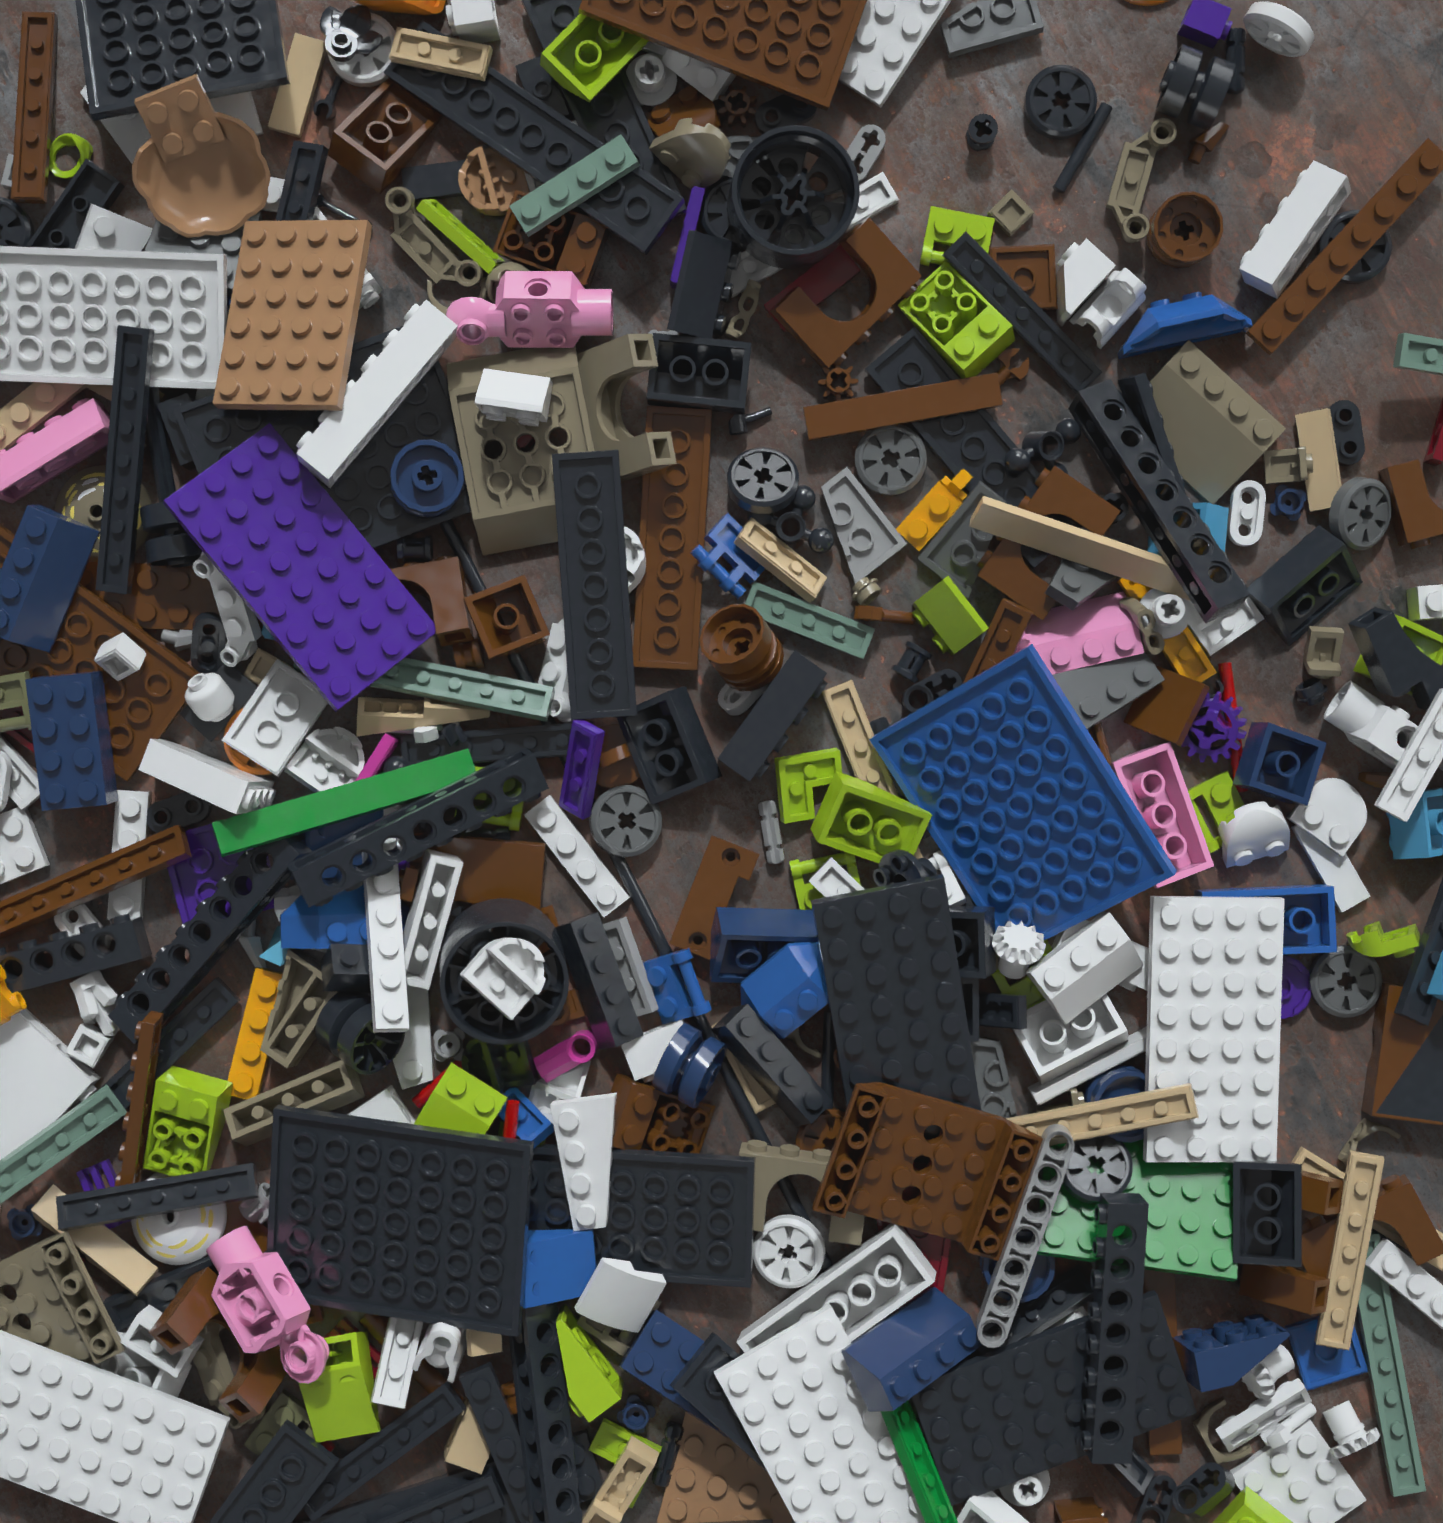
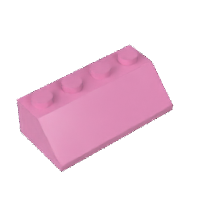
[0,398,110,503]
[1016,591,1144,675]
[1110,742,1214,888]

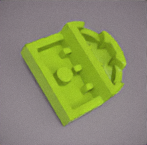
[1346,921,1420,958]

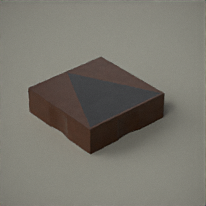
[1361,982,1443,1125]

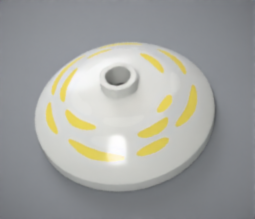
[131,1172,227,1265]

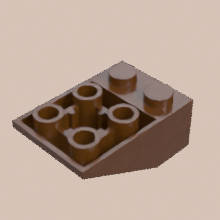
[493,190,610,289]
[610,1073,716,1154]

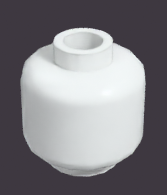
[184,673,235,722]

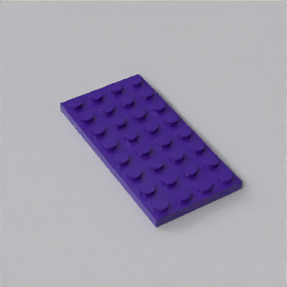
[163,423,436,712]

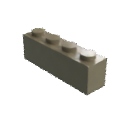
[223,1060,365,1147]

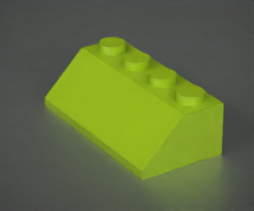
[540,14,649,102]

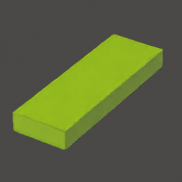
[416,199,505,274]

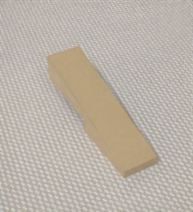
[356,697,490,737]
[31,1184,159,1296]
[582,1436,660,1523]

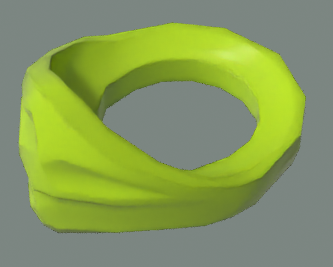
[49,133,93,179]

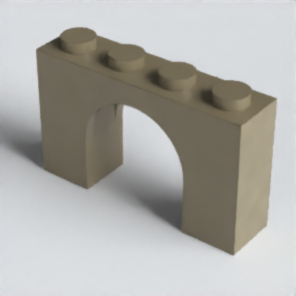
[577,334,677,481]
[739,1140,865,1246]

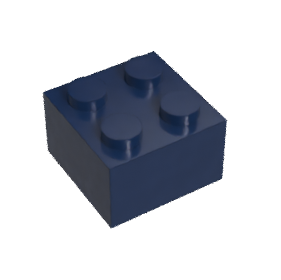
[1233,722,1327,806]

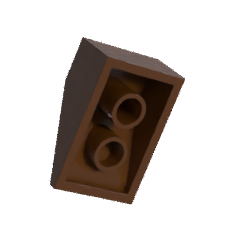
[328,78,443,194]

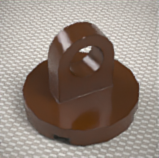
[596,724,640,788]

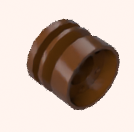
[1146,191,1223,269]
[699,604,784,691]

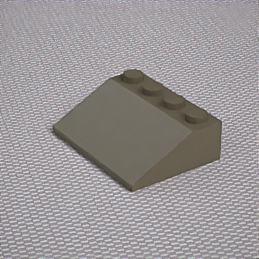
[1150,340,1286,504]

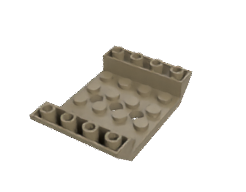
[446,345,595,556]
[0,1231,126,1365]

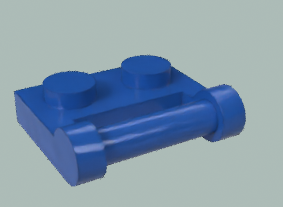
[643,948,712,1025]

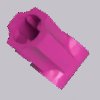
[533,1030,598,1083]

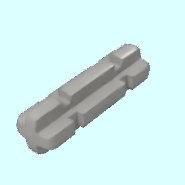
[758,800,785,864]

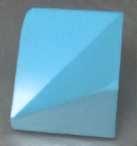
[259,926,294,966]

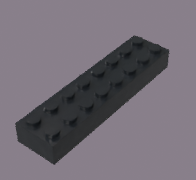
[26,159,125,249]

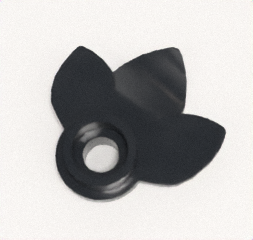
[320,5,383,62]

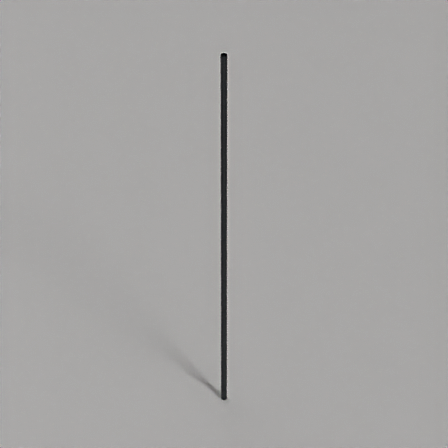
[440,520,833,1272]

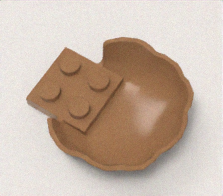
[132,74,271,238]

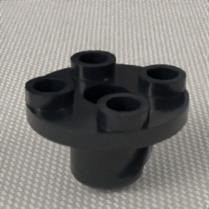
[873,850,937,887]

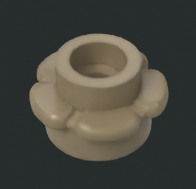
[851,577,882,606]

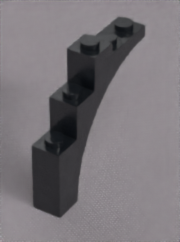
[1348,607,1443,711]

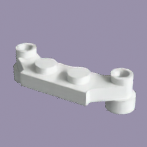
[193,551,262,667]
[538,618,573,723]

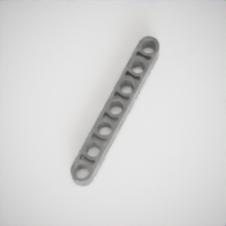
[976,1124,1074,1348]

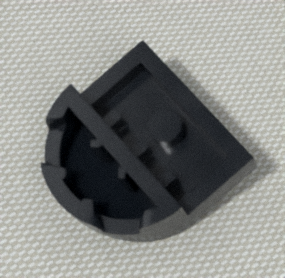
[461,1037,539,1094]

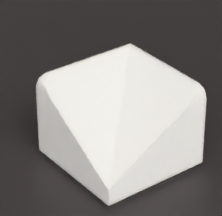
[94,632,146,681]
[65,1023,114,1068]

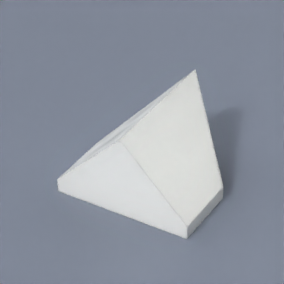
[529,1061,591,1123]

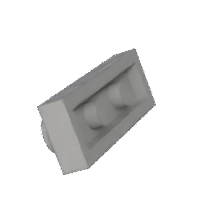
[603,917,658,1017]

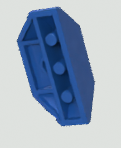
[1117,292,1253,359]
[280,883,410,949]
[741,942,828,1039]

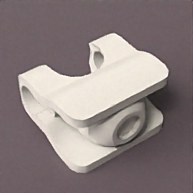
[1069,268,1147,349]
[412,1322,467,1383]

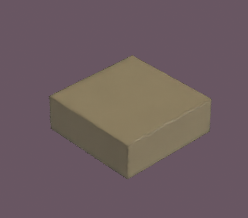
[987,189,1034,237]

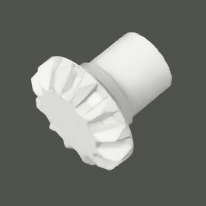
[626,53,677,107]
[1139,588,1191,639]
[992,921,1046,979]
[1242,1344,1295,1401]
[1322,1400,1380,1459]
[999,1470,1050,1507]

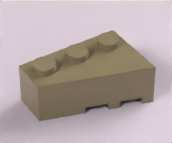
[260,948,338,1068]

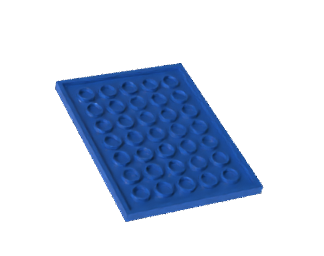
[869,644,1177,940]

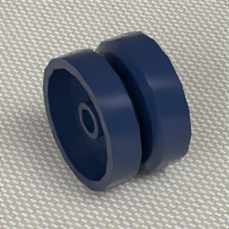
[390,440,464,518]
[652,1023,728,1108]
[1083,1063,1145,1143]
[978,1229,1055,1303]

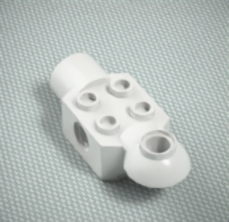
[1324,681,1443,771]

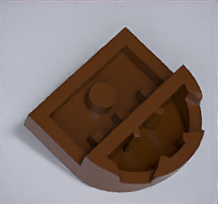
[645,85,722,138]

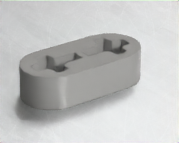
[847,124,886,184]

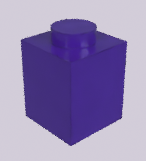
[1177,0,1233,49]

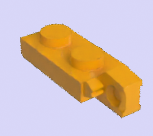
[896,469,973,551]

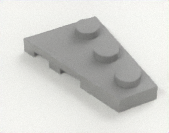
[821,467,907,584]

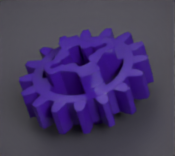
[1179,691,1247,763]

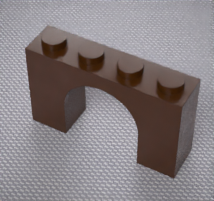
[770,217,922,368]
[1378,459,1443,550]
[976,466,1120,620]
[390,556,474,646]
[1238,1171,1344,1315]
[1302,1174,1443,1278]
[148,1267,287,1423]

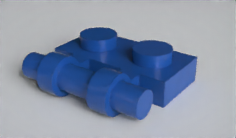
[690,513,765,599]

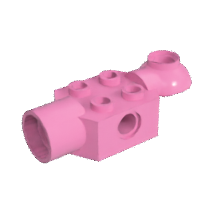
[446,271,613,348]
[206,1226,329,1384]

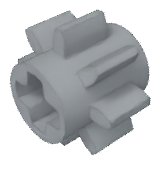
[239,1181,270,1224]

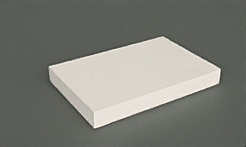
[222,659,328,777]

